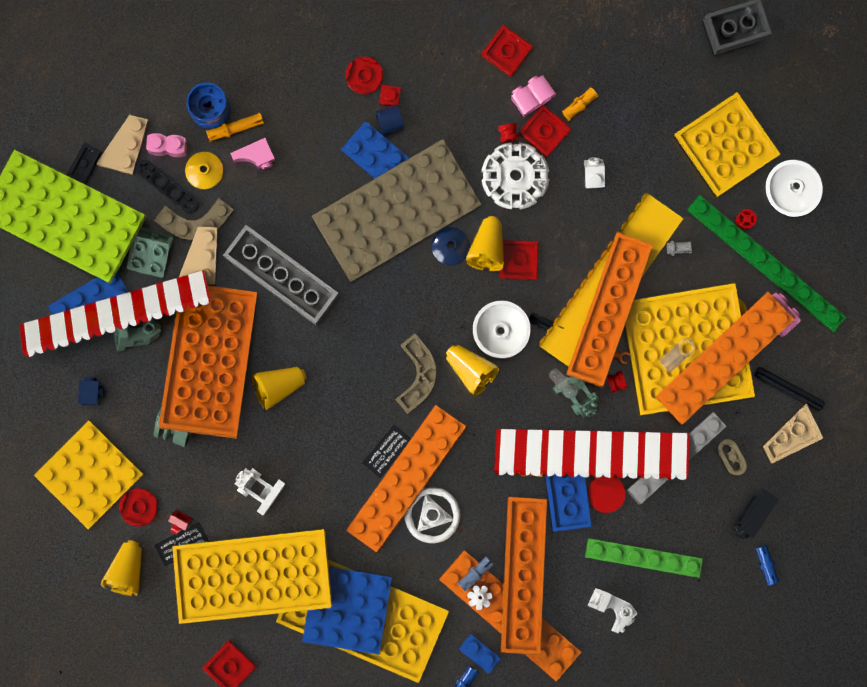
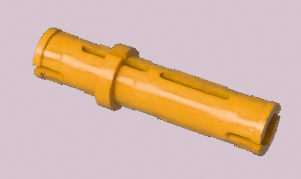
[206,112,264,142]

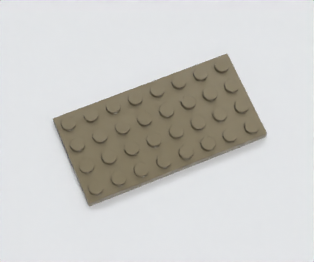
[311,139,481,282]

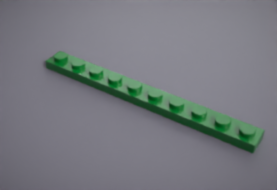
[687,195,846,332]

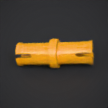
[562,87,598,121]

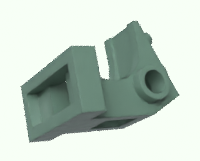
[114,318,161,351]
[552,377,600,419]

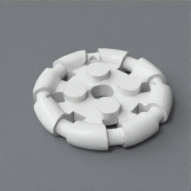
[481,142,550,210]

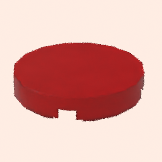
[346,56,383,95]
[587,475,626,513]
[119,488,158,527]

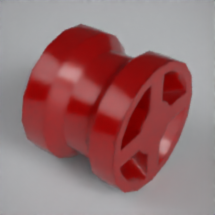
[498,123,519,143]
[736,209,757,230]
[607,371,627,393]

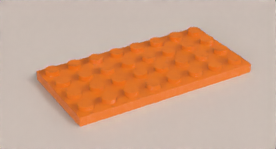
[159,285,257,439]

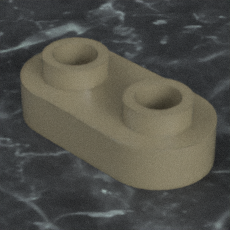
[717,439,747,476]

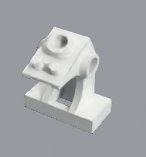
[235,468,286,516]
[587,588,638,633]

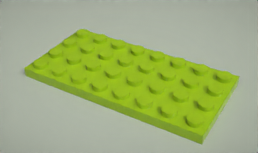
[0,150,146,284]

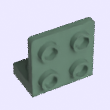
[127,227,175,278]

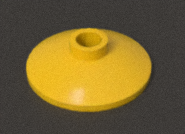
[185,152,223,190]

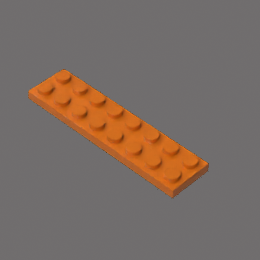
[566,232,653,387]
[656,292,795,425]
[346,405,467,553]
[501,497,547,655]
[439,550,581,682]

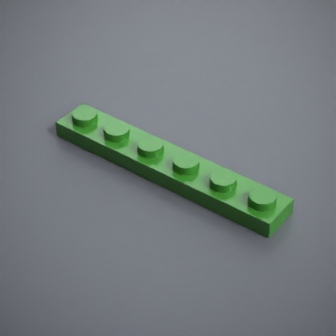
[585,538,703,578]

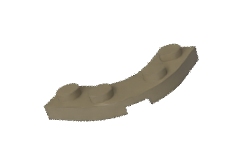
[154,198,234,241]
[395,333,436,414]

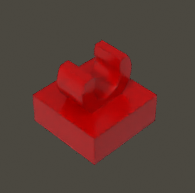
[168,509,193,535]

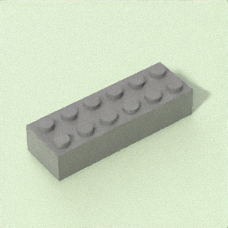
[223,225,339,326]

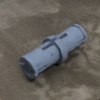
[457,556,494,592]

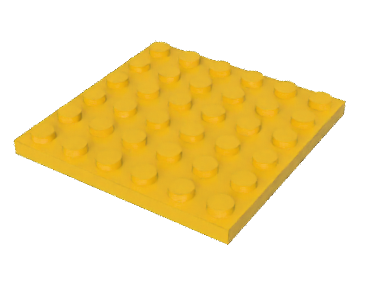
[625,283,755,416]

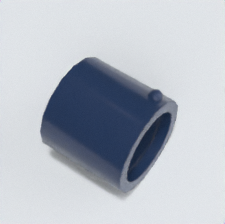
[375,104,405,135]

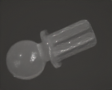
[549,368,578,398]

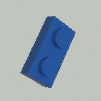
[459,634,501,673]

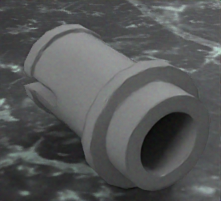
[667,241,692,256]

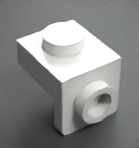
[584,157,605,188]

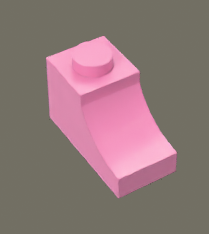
[230,138,276,170]

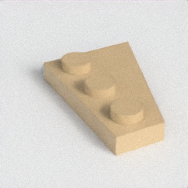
[96,115,148,175]
[179,226,218,285]
[762,404,823,464]

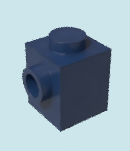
[78,377,104,406]

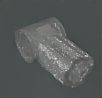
[659,338,695,373]

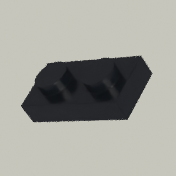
[66,142,102,184]

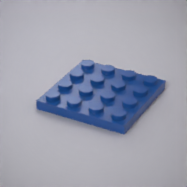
[302,567,392,655]

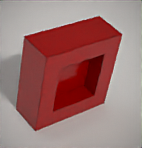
[379,85,401,106]

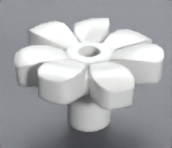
[467,585,492,610]

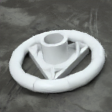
[404,487,461,543]

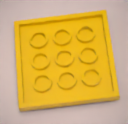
[674,92,780,197]
[34,420,144,530]

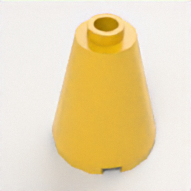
[466,216,504,272]
[446,345,499,396]
[251,367,307,410]
[101,540,142,596]

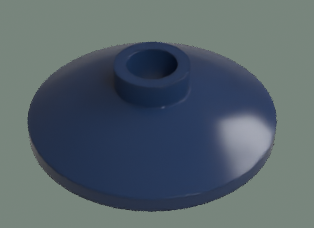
[432,227,470,265]

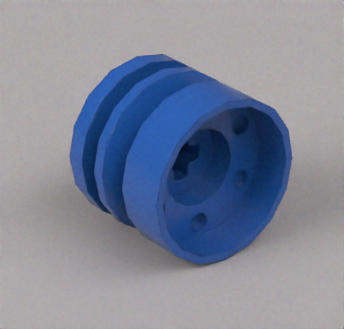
[186,82,231,129]

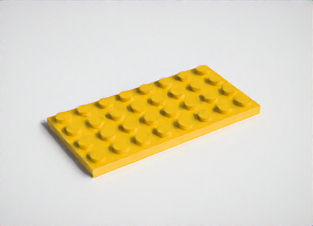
[173,529,333,624]
[276,559,449,683]

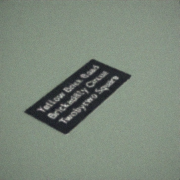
[362,425,411,478]
[154,522,209,566]

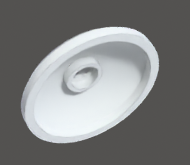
[766,159,823,216]
[473,301,530,358]

